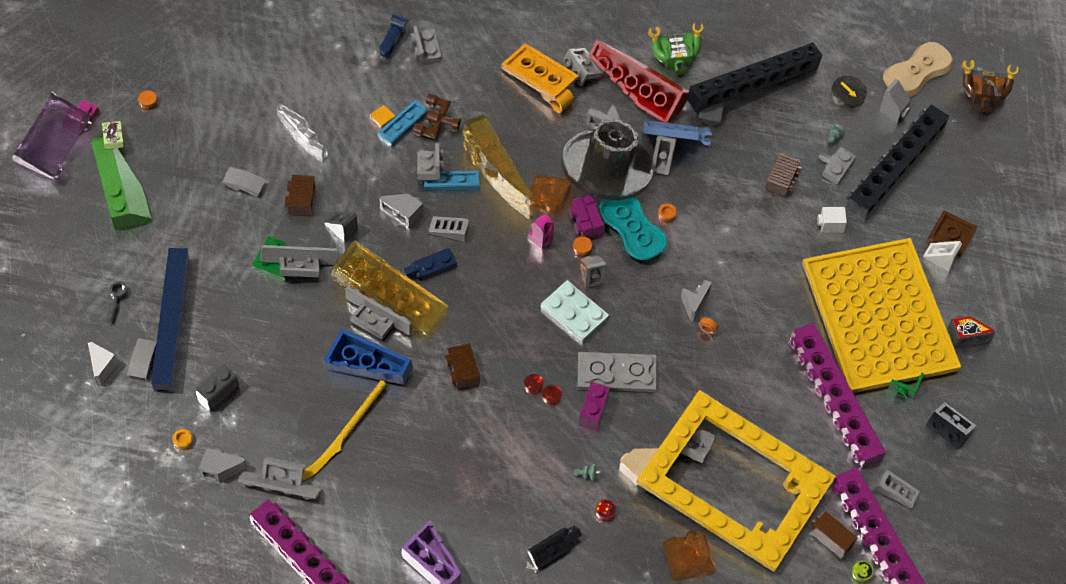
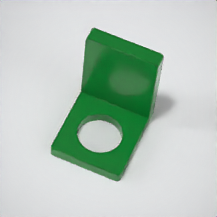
[888,372,924,400]

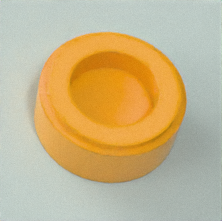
[172,429,193,450]

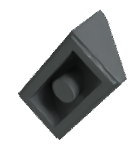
[699,102,724,127]

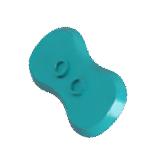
[598,192,667,260]

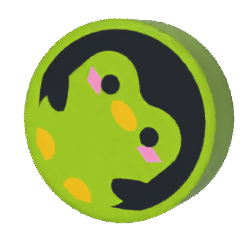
[852,561,873,583]

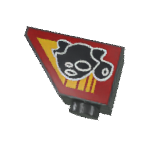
[948,316,995,348]

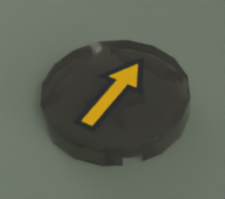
[831,76,867,108]

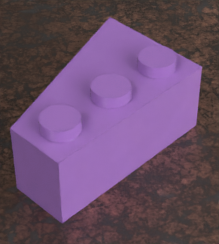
[401,520,461,584]

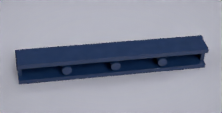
[151,248,190,392]

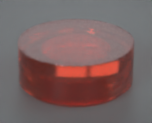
[524,374,544,394]
[542,385,562,405]

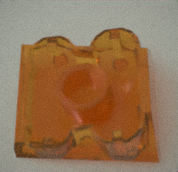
[525,174,573,214]
[663,530,716,579]

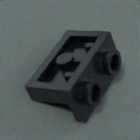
[926,402,977,448]

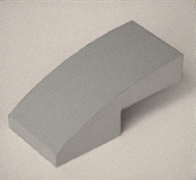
[222,167,266,197]
[127,338,156,379]

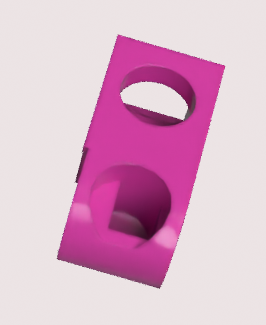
[528,214,554,249]

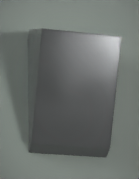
[324,212,358,242]

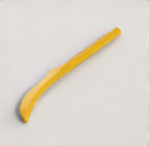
[303,380,387,481]

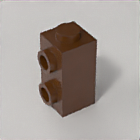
[810,511,858,559]

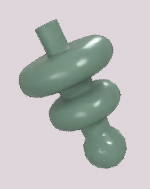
[828,124,845,143]
[574,464,601,481]

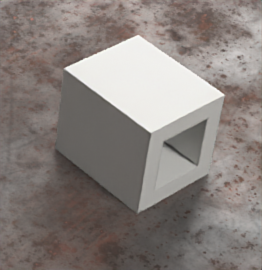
[817,207,847,233]

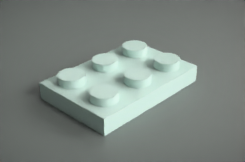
[541,280,609,343]

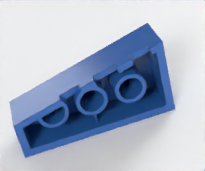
[323,329,413,385]

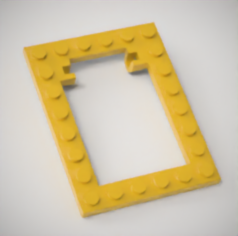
[636,390,835,572]

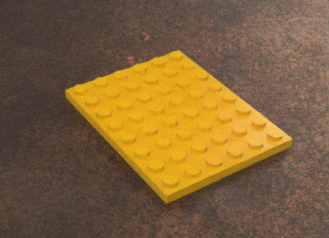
[802,238,961,393]

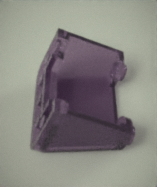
[12,92,92,179]

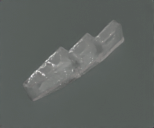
[276,102,328,163]

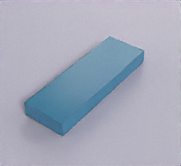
[378,100,428,146]
[424,170,480,191]

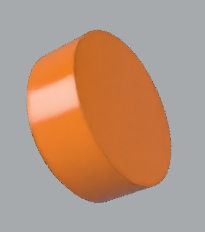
[138,90,157,109]
[658,203,677,223]
[573,236,592,256]
[698,317,719,334]

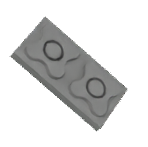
[577,352,656,393]

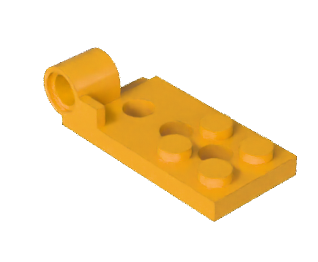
[501,43,579,113]

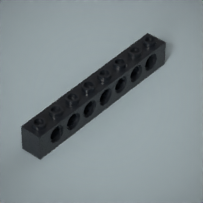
[687,42,823,113]
[846,104,949,220]

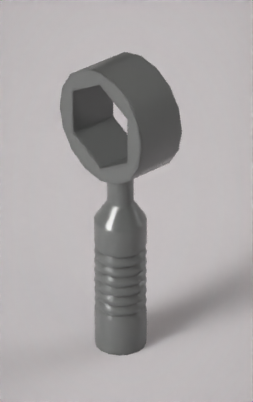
[105,281,128,325]

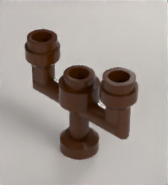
[413,93,461,139]

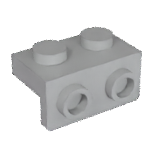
[681,428,716,463]

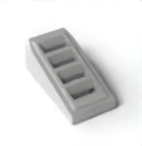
[428,216,469,242]
[873,470,920,508]

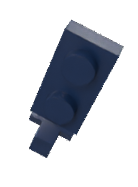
[403,248,457,280]

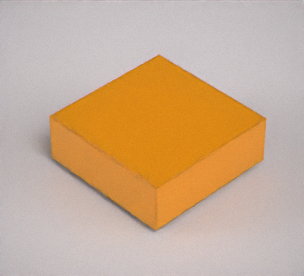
[370,105,396,129]

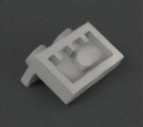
[411,26,442,64]
[562,48,603,87]
[417,143,443,180]

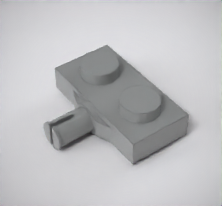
[818,146,856,185]

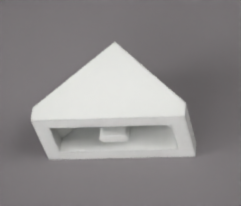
[923,241,962,271]
[88,342,118,386]

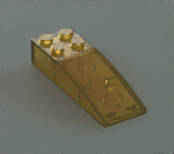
[462,114,534,220]
[330,241,448,335]

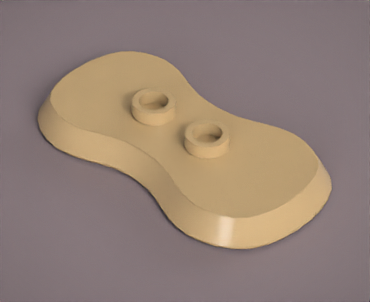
[883,42,954,97]

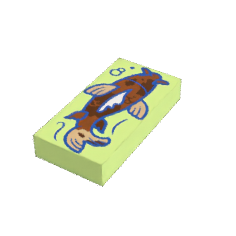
[102,121,123,149]

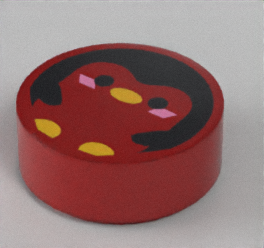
[596,499,616,521]

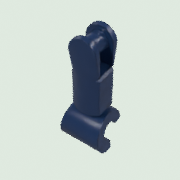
[379,13,410,59]

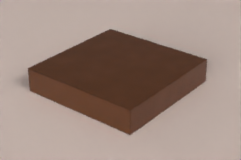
[927,210,978,257]

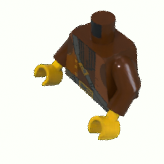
[961,60,1019,112]

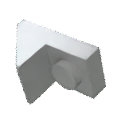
[586,105,622,137]
[681,280,712,321]

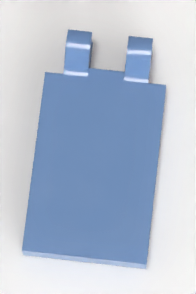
[643,120,712,145]

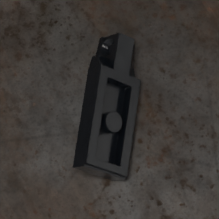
[527,526,582,569]

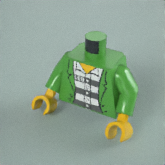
[648,23,703,75]

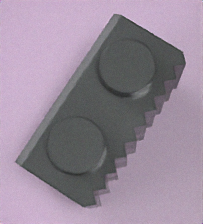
[196,364,239,411]

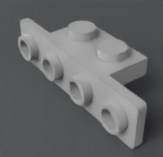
[260,245,338,277]
[345,286,412,340]
[238,457,321,500]

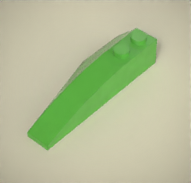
[90,136,152,230]

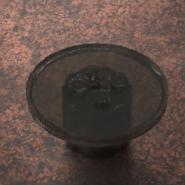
[561,119,653,200]

